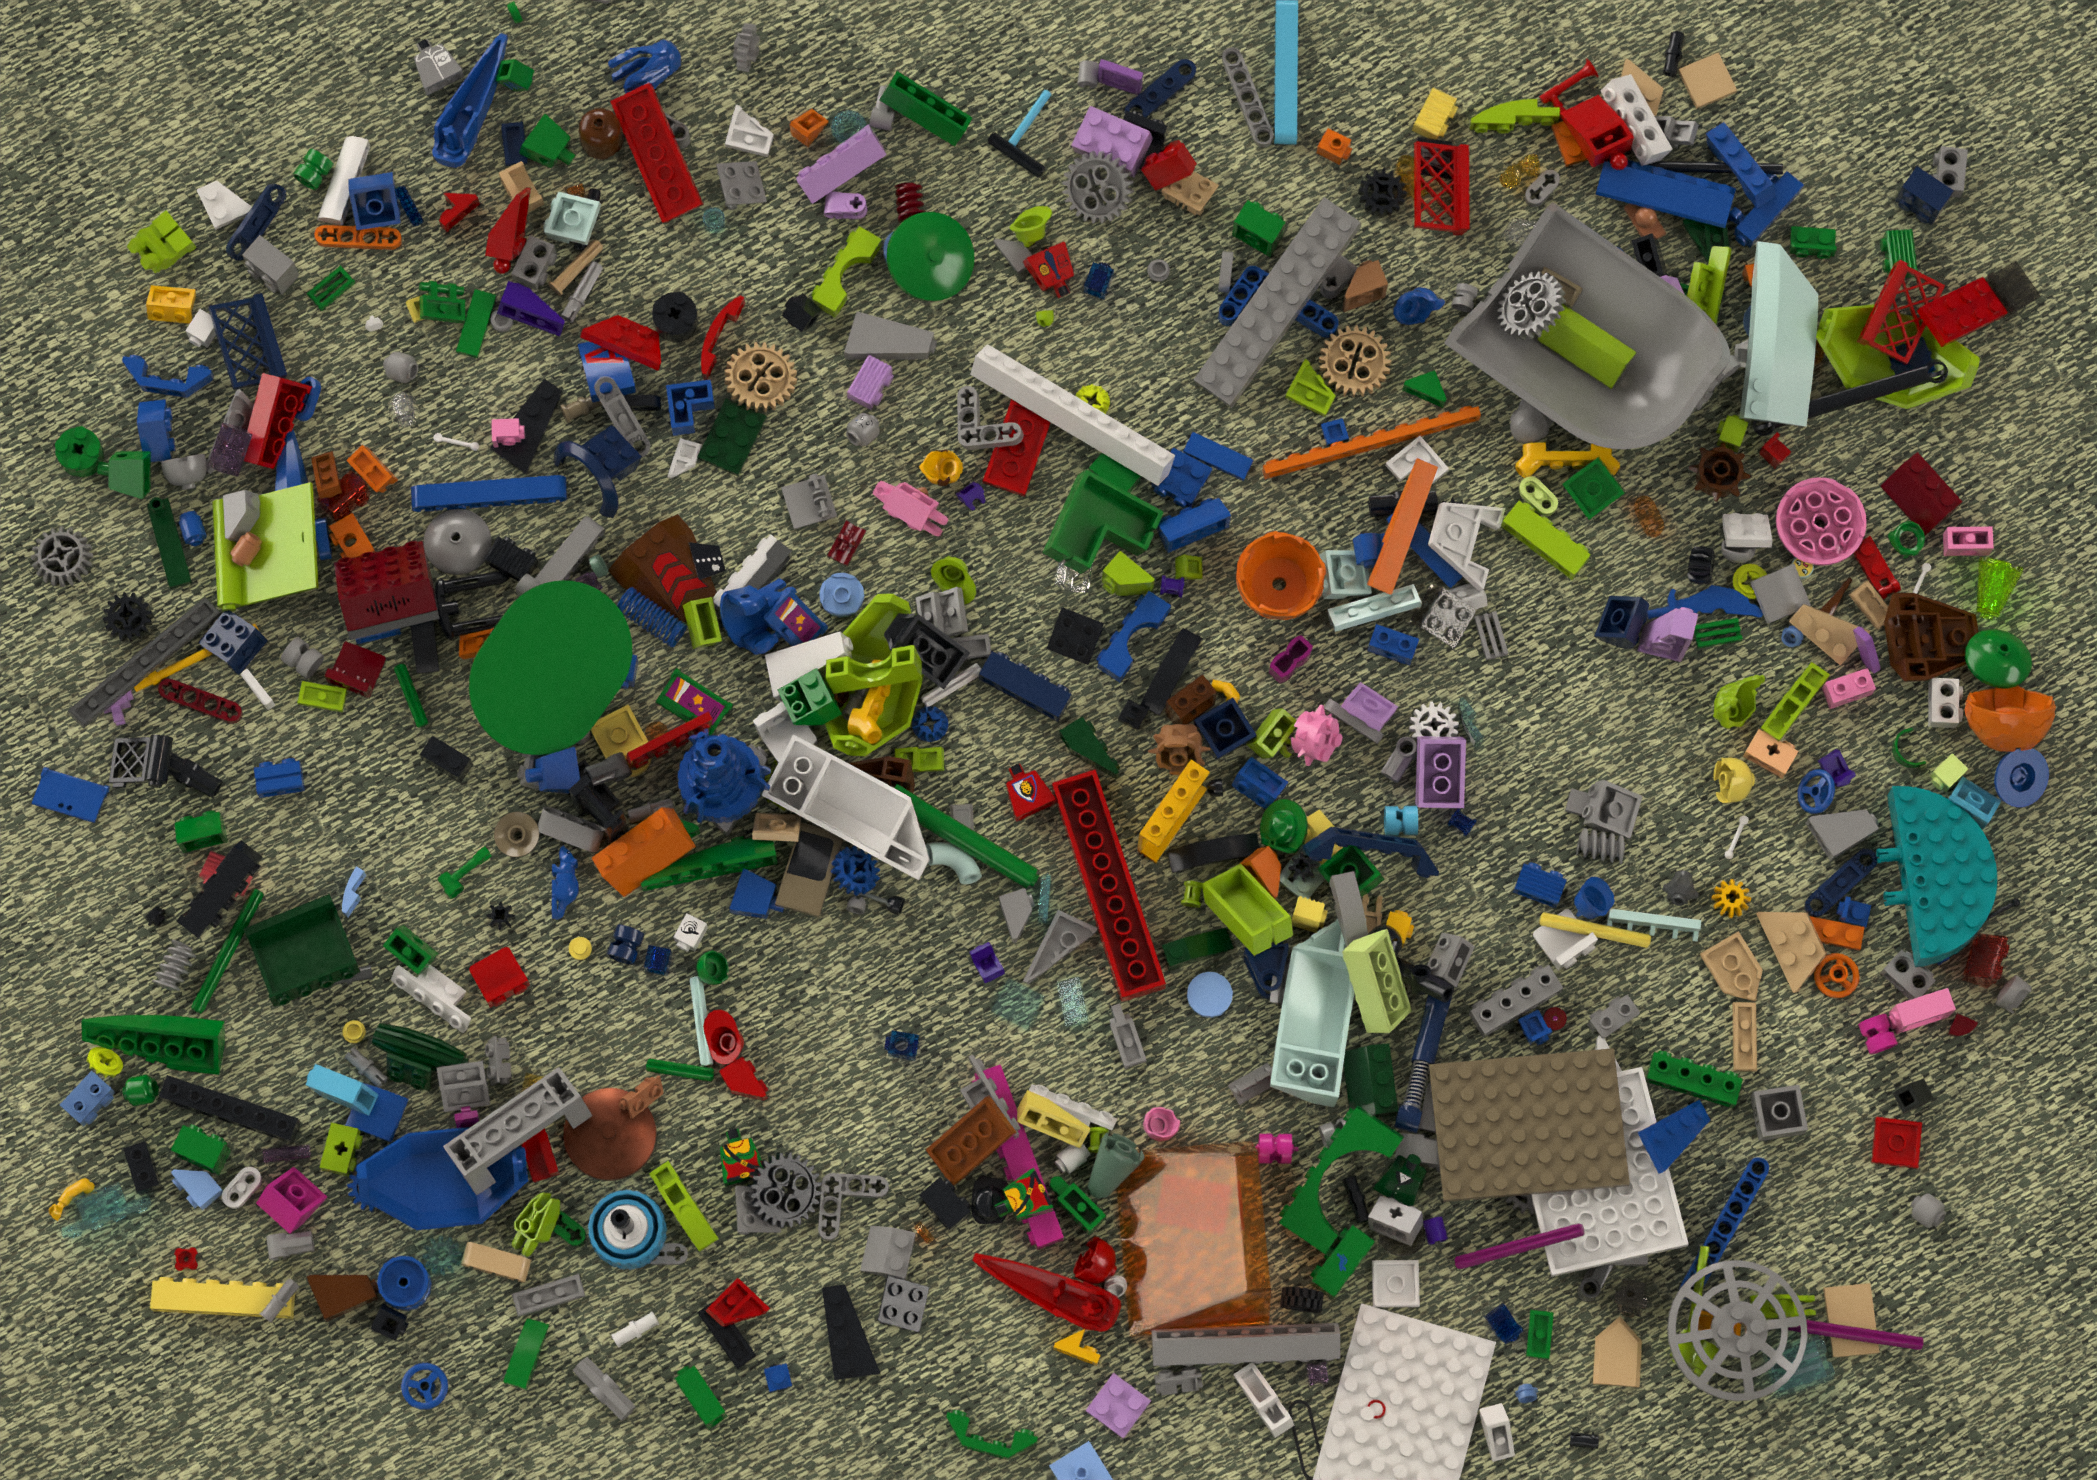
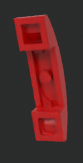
[701,295,745,380]

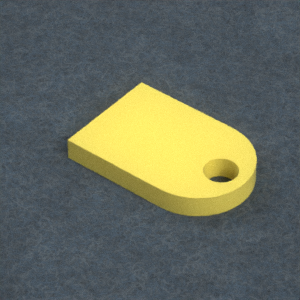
[590,704,652,778]

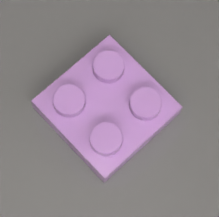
[1341,682,1398,731]
[1086,1373,1151,1439]

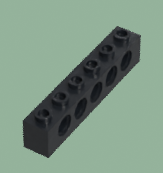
[159,1075,301,1144]

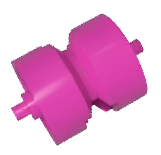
[1252,1133,1298,1164]

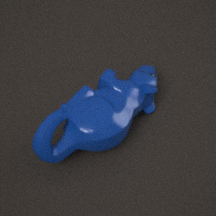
[552,846,579,920]

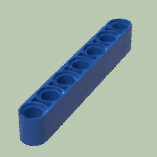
[411,475,567,512]
[1679,1157,1769,1300]

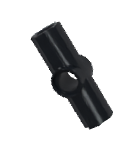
[1368,491,1438,517]
[169,752,223,798]
[1396,956,1454,1003]

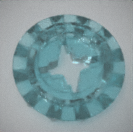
[831,110,866,143]

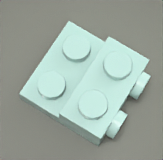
[543,192,601,245]
[1319,550,1372,599]

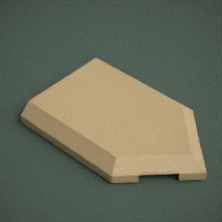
[1699,931,1763,1001]
[1593,1316,1642,1388]

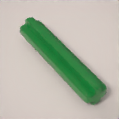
[394,664,428,728]
[646,1059,715,1081]

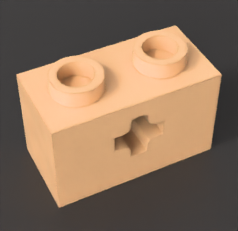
[1743,729,1799,779]

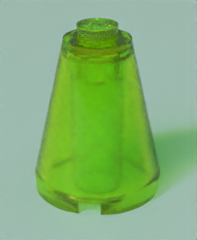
[1976,556,2024,621]

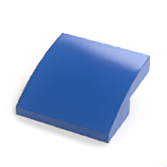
[345,1082,409,1142]

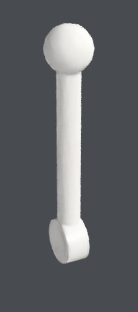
[433,433,479,451]
[1913,563,1931,594]
[1725,816,1748,859]

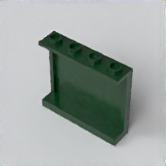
[243,894,360,1007]

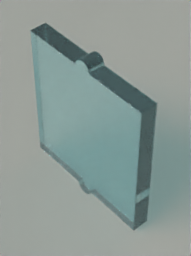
[991,978,1044,1030]

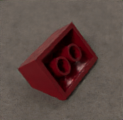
[1880,452,1963,536]

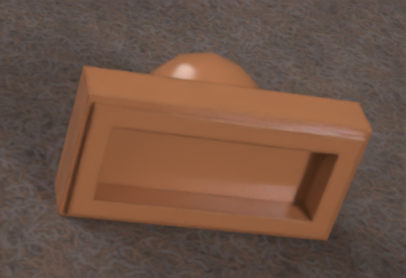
[1624,204,1666,239]

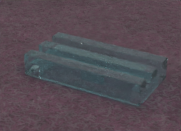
[1038,874,1051,924]

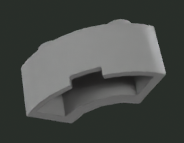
[1395,1133,1440,1173]

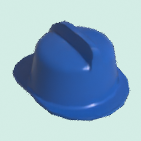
[1574,877,1615,919]

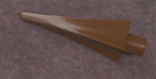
[1820,577,1852,616]

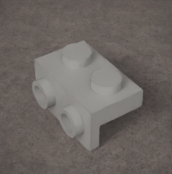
[1587,995,1640,1039]

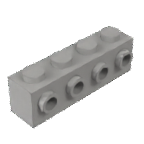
[1469,965,1563,1038]

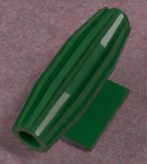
[372,1023,469,1092]

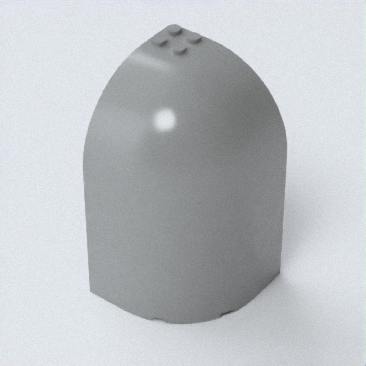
[1444,202,1730,449]

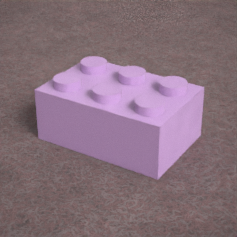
[1071,106,1153,178]
[1415,736,1466,808]

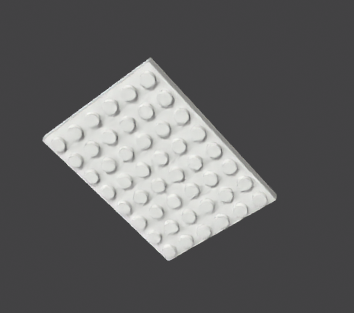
[1531,1067,1689,1277]
[1313,1303,1496,1480]

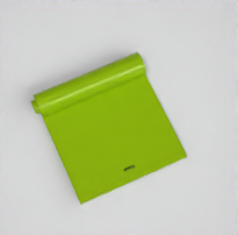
[212,482,319,612]

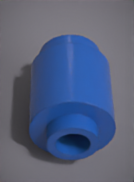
[179,511,207,546]

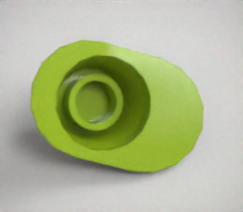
[1009,206,1052,248]
[931,556,976,605]

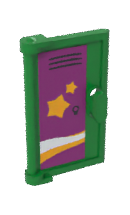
[656,668,734,736]

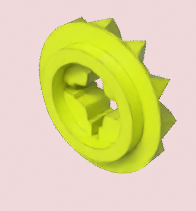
[1076,384,1110,414]
[1733,564,1767,599]
[86,1047,123,1078]

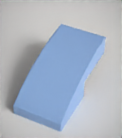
[342,866,366,918]

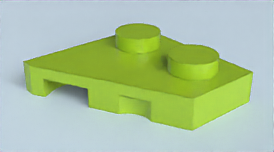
[1285,359,1336,417]

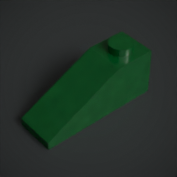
[1161,928,1234,971]

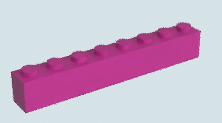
[972,1064,1064,1250]

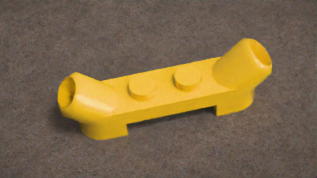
[1515,443,1620,478]
[848,659,891,744]

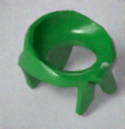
[1888,521,1925,559]

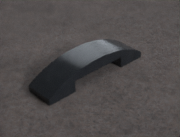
[1140,628,1203,716]
[1167,833,1260,873]

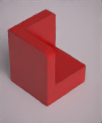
[1759,432,1791,469]

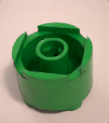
[55,426,104,477]

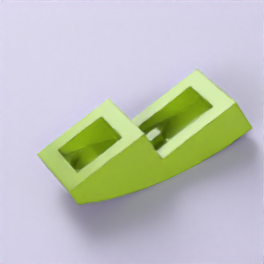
[895,747,944,772]

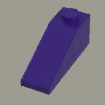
[497,281,565,336]

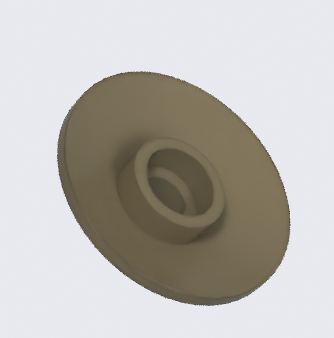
[494,812,540,857]

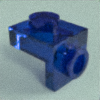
[1484,1303,1524,1344]

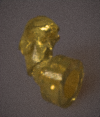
[1500,154,1540,189]

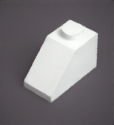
[1479,1403,1515,1462]

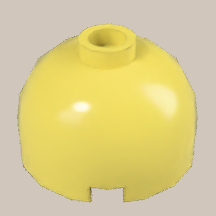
[1714,757,1755,803]

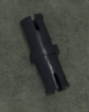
[1662,31,1685,77]
[1342,1175,1369,1224]

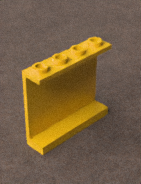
[1137,760,1210,863]

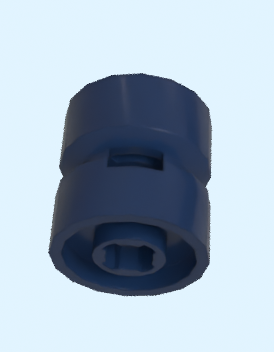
[606,924,645,965]

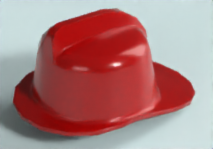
[703,1009,744,1065]

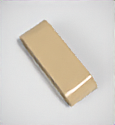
[461,1242,532,1283]

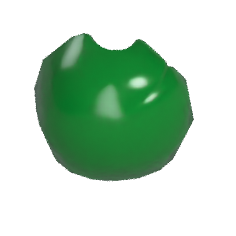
[696,950,729,985]

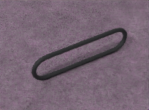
[1288,1400,1321,1480]

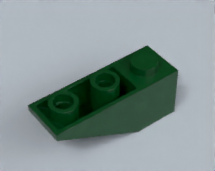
[1059,716,1120,779]

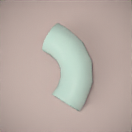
[925,842,982,885]

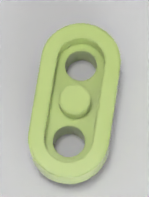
[1519,476,1558,516]

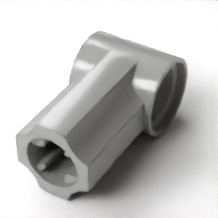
[869,85,895,131]
[1381,737,1417,783]
[266,1231,314,1260]

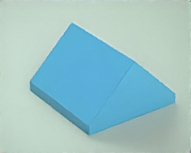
[1948,776,2001,829]

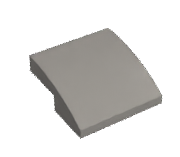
[1750,564,1811,624]
[915,587,968,637]
[437,1060,490,1112]

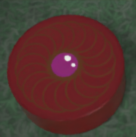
[1543,1007,1567,1031]

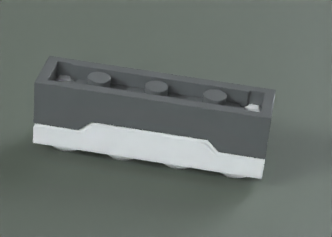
[713,535,792,612]

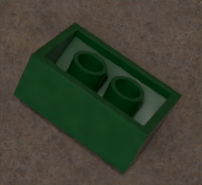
[1343,1043,1398,1118]

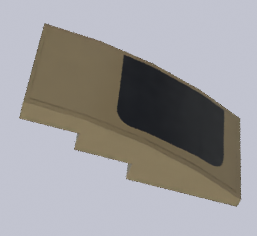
[775,823,844,918]

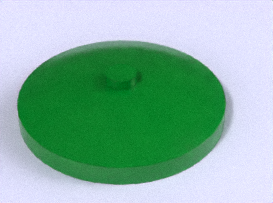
[887,212,975,302]

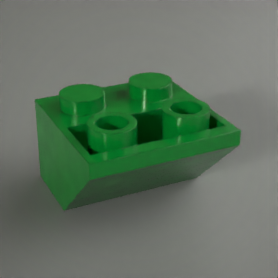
[777,668,842,725]

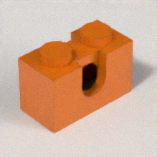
[329,513,375,558]

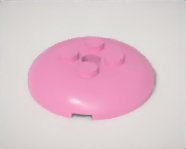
[1776,477,1866,566]

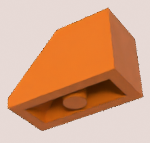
[1239,846,1281,899]

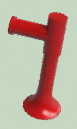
[1539,58,1599,113]

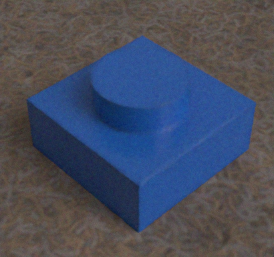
[1321,418,1349,447]
[764,1363,792,1392]

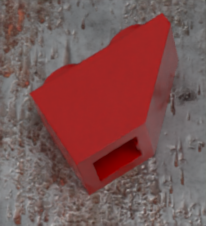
[719,1056,769,1101]

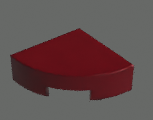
[1947,1013,1978,1037]

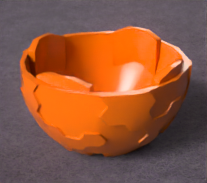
[1236,531,1326,620]
[1965,686,2056,752]

